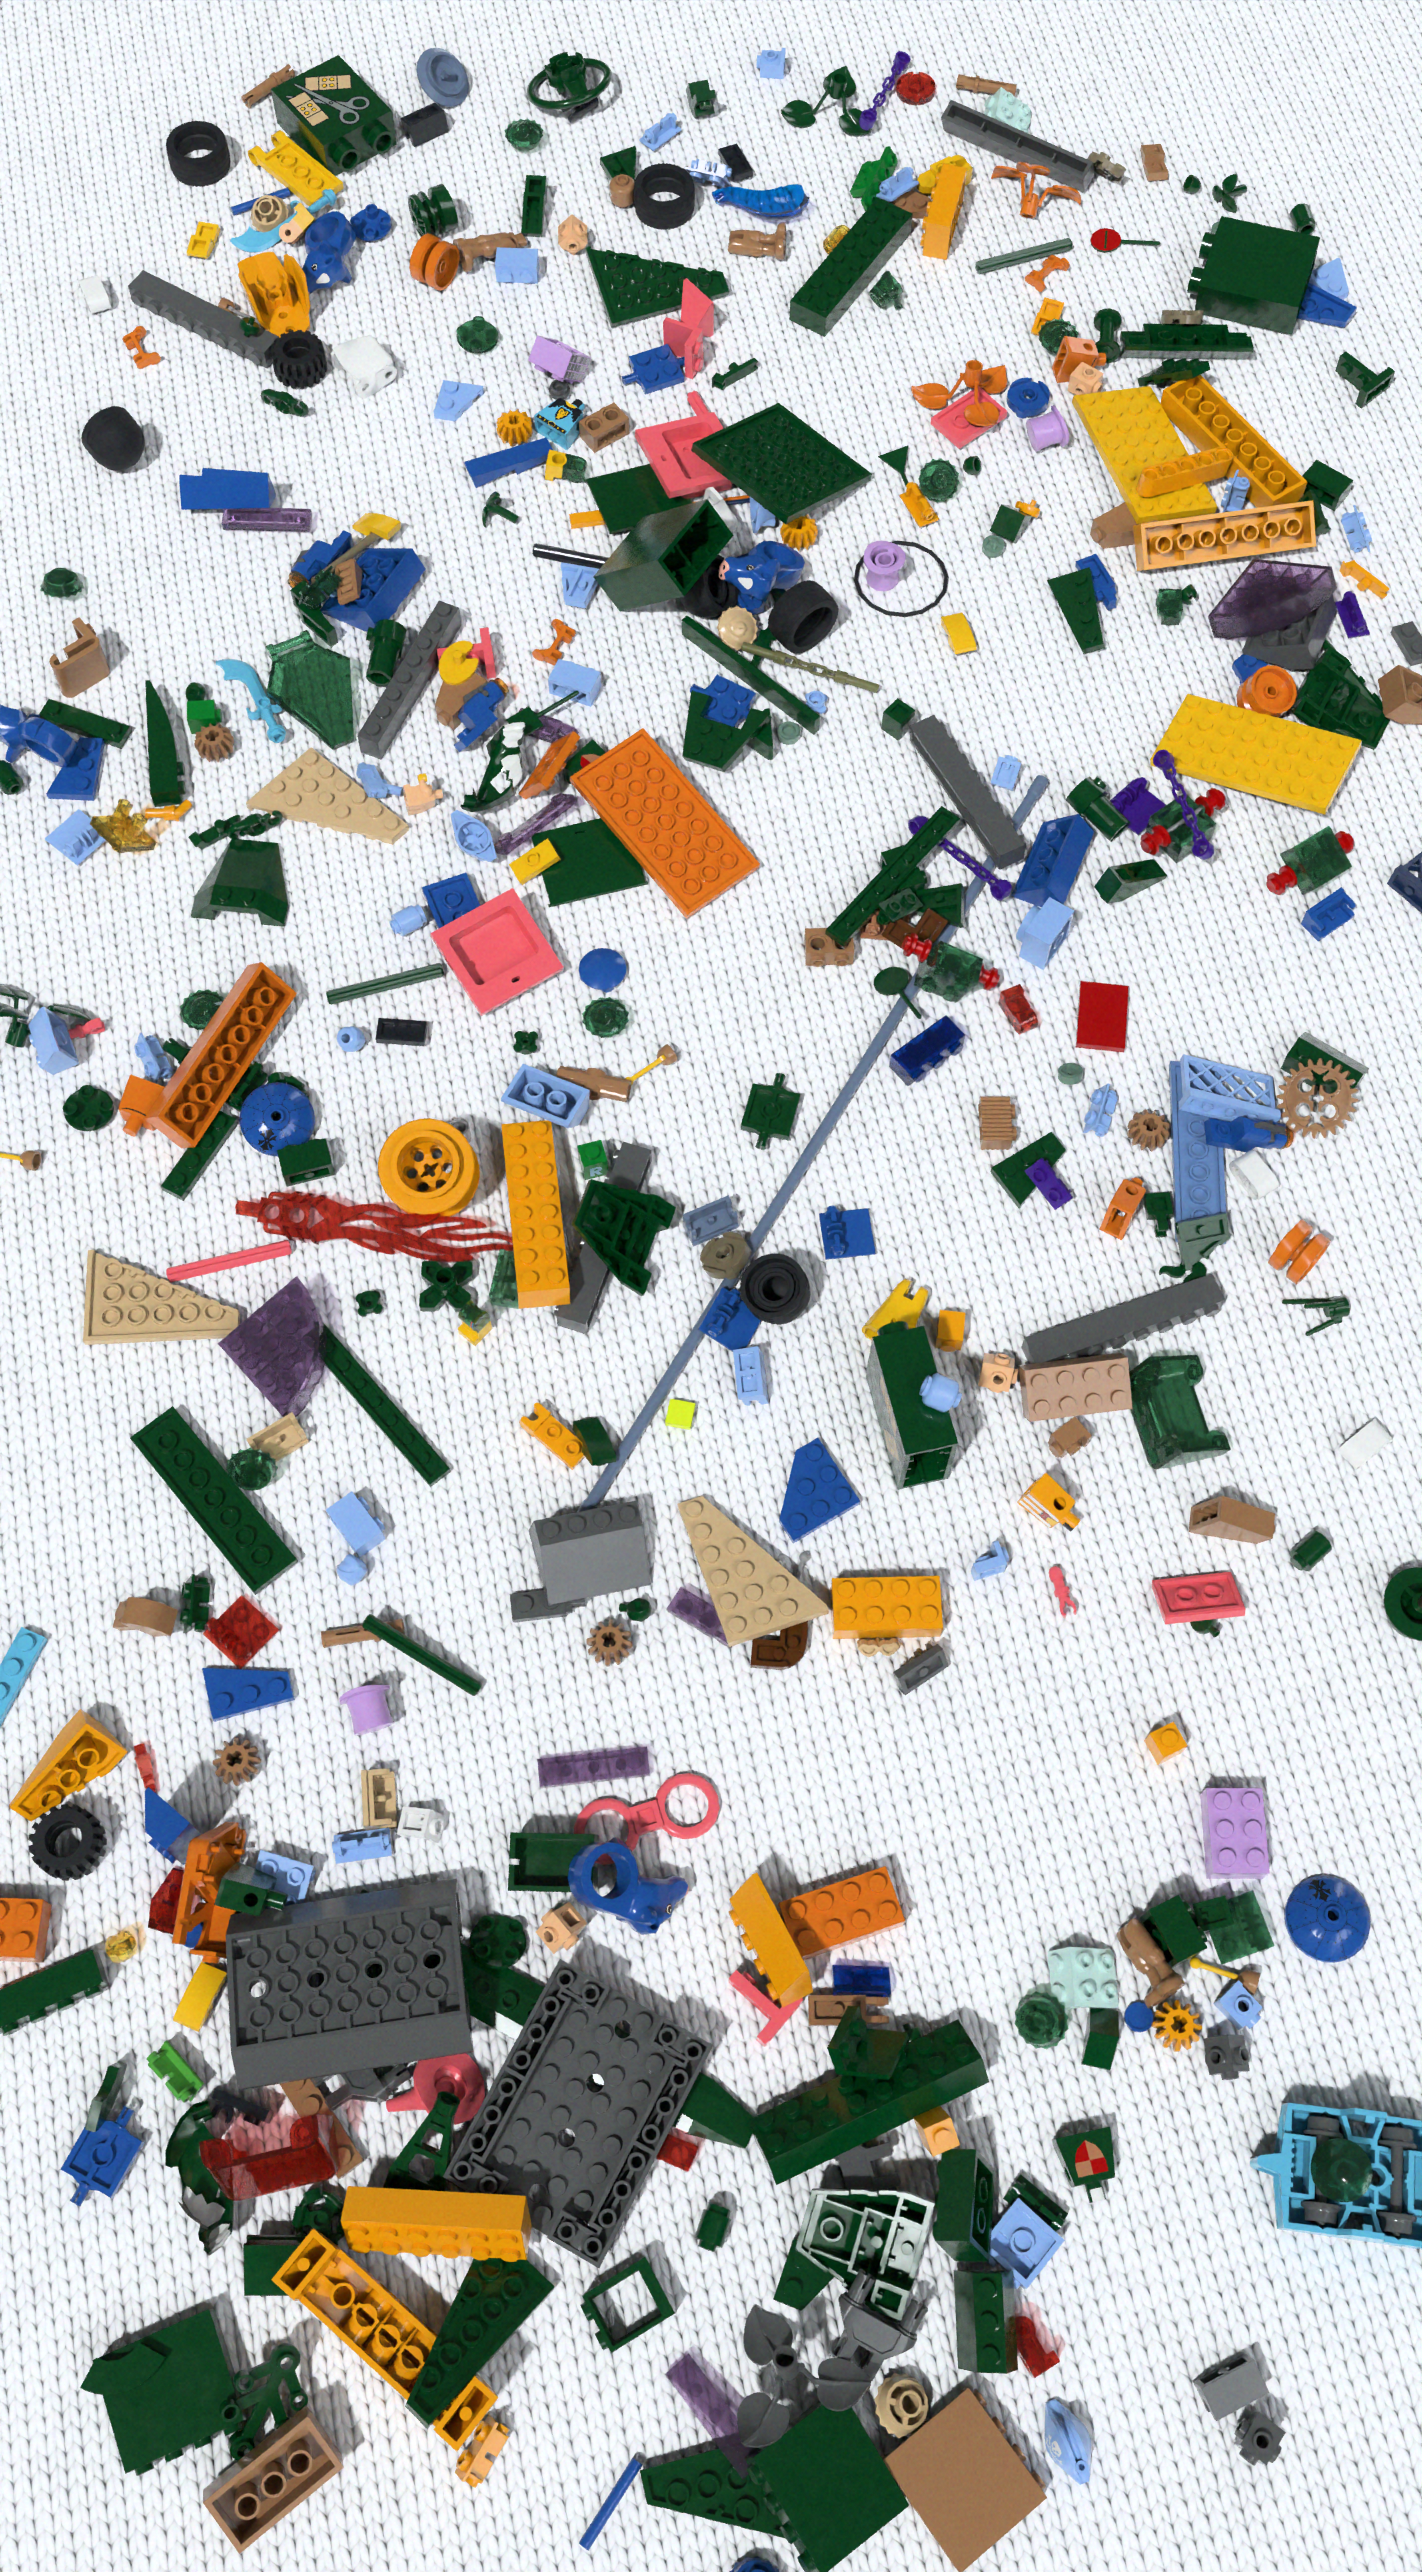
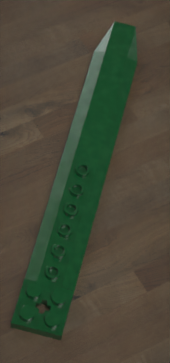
[360,1889,754,2149]

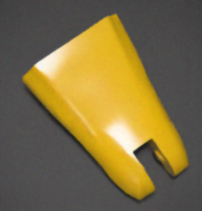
[862,1278,928,1340]

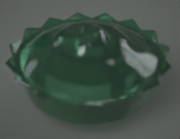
[505,118,543,151]
[1038,318,1079,355]
[918,458,960,503]
[40,568,84,598]
[179,989,224,1031]
[582,997,629,1038]
[226,1448,278,1491]
[1015,1991,1069,2050]

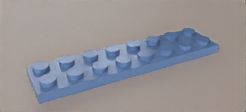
[1169,1061,1227,1244]

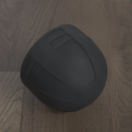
[81,406,145,471]
[679,555,738,618]
[740,1253,811,1325]

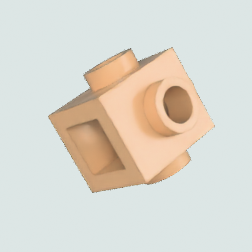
[558,214,588,256]
[1067,362,1104,395]
[978,1353,1019,1393]
[536,1902,587,1954]

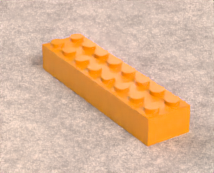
[1160,375,1307,508]
[1133,500,1316,571]
[501,1120,570,1309]

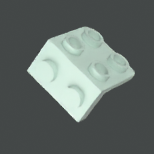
[984,87,1032,133]
[1048,1947,1119,2011]

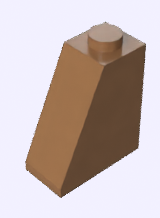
[1090,502,1158,549]
[435,673,488,730]
[1189,1496,1275,1544]

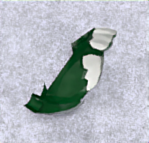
[460,722,525,812]
[165,2100,234,2256]

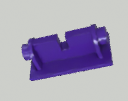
[1335,591,1370,638]
[1025,1157,1073,1210]

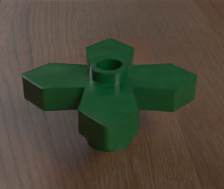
[419,1261,473,1312]

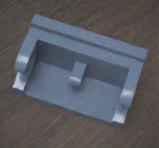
[683,1195,739,1247]

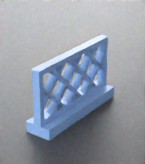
[1179,1054,1281,1122]

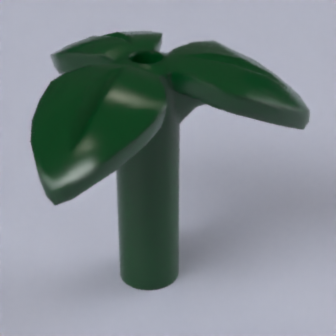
[1212,174,1247,213]
[482,491,519,528]

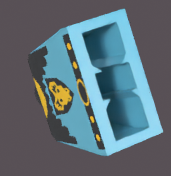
[534,398,585,450]

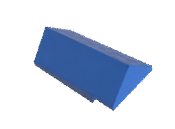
[179,468,276,510]

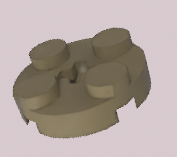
[1087,151,1126,183]
[1161,310,1204,324]
[700,1232,752,1280]

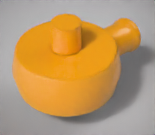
[1015,499,1040,518]

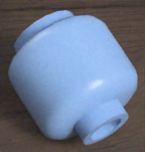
[919,1373,962,1413]

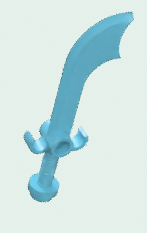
[230,189,337,252]
[216,659,286,743]

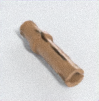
[241,64,295,108]
[956,74,1017,97]
[321,1618,405,1648]

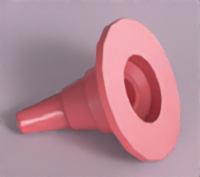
[386,2053,485,2125]

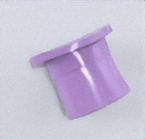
[1026,405,1069,452]
[863,541,906,591]
[339,1685,394,1736]

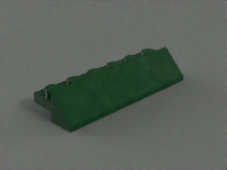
[1120,323,1254,360]

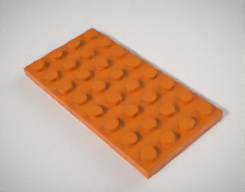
[570,728,760,919]

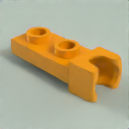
[519,1403,585,1470]

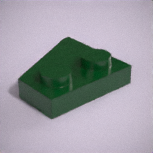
[600,146,637,181]
[916,883,964,928]

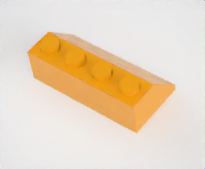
[728,1872,813,2008]

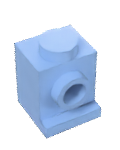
[756,48,786,79]
[1213,1980,1263,2030]

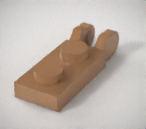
[808,1995,889,2026]

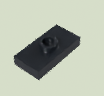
[718,143,753,182]
[375,1018,428,1047]

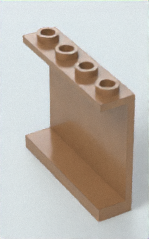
[882,2387,1047,2572]

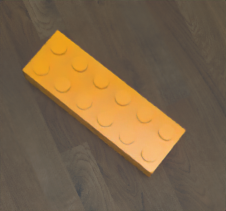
[341,2186,532,2262]

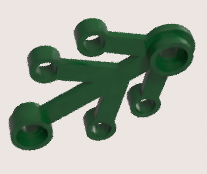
[219,2343,308,2460]

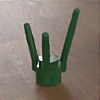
[1282,1297,1350,1336]

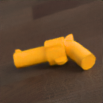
[145,800,192,822]

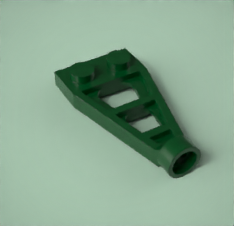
[383,2091,460,2191]

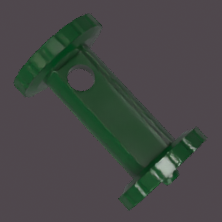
[1094,308,1122,363]

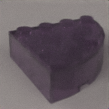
[1208,559,1337,640]
[218,1276,327,1417]

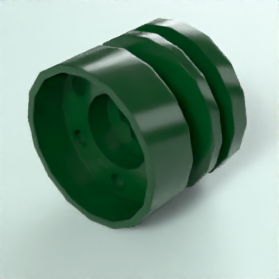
[408,184,458,237]

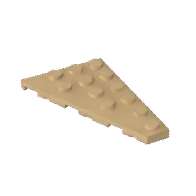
[246,747,409,845]
[83,1250,240,1345]
[677,1496,829,1647]

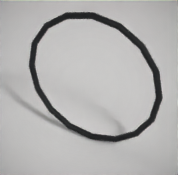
[854,540,948,617]

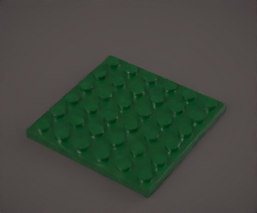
[691,403,872,524]

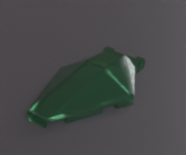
[265,630,354,750]

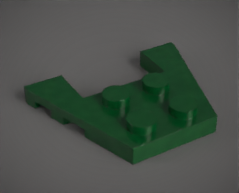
[682,690,772,772]

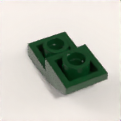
[572,1417,617,1466]

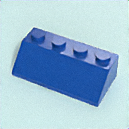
[1011,814,1094,907]

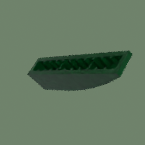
[145,680,186,807]

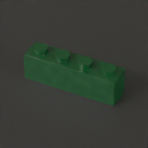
[0,1950,110,2036]

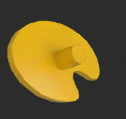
[439,641,479,685]

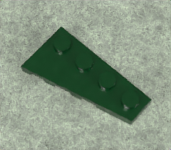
[1047,567,1105,655]

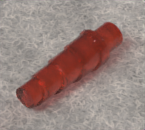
[134,1743,157,1793]

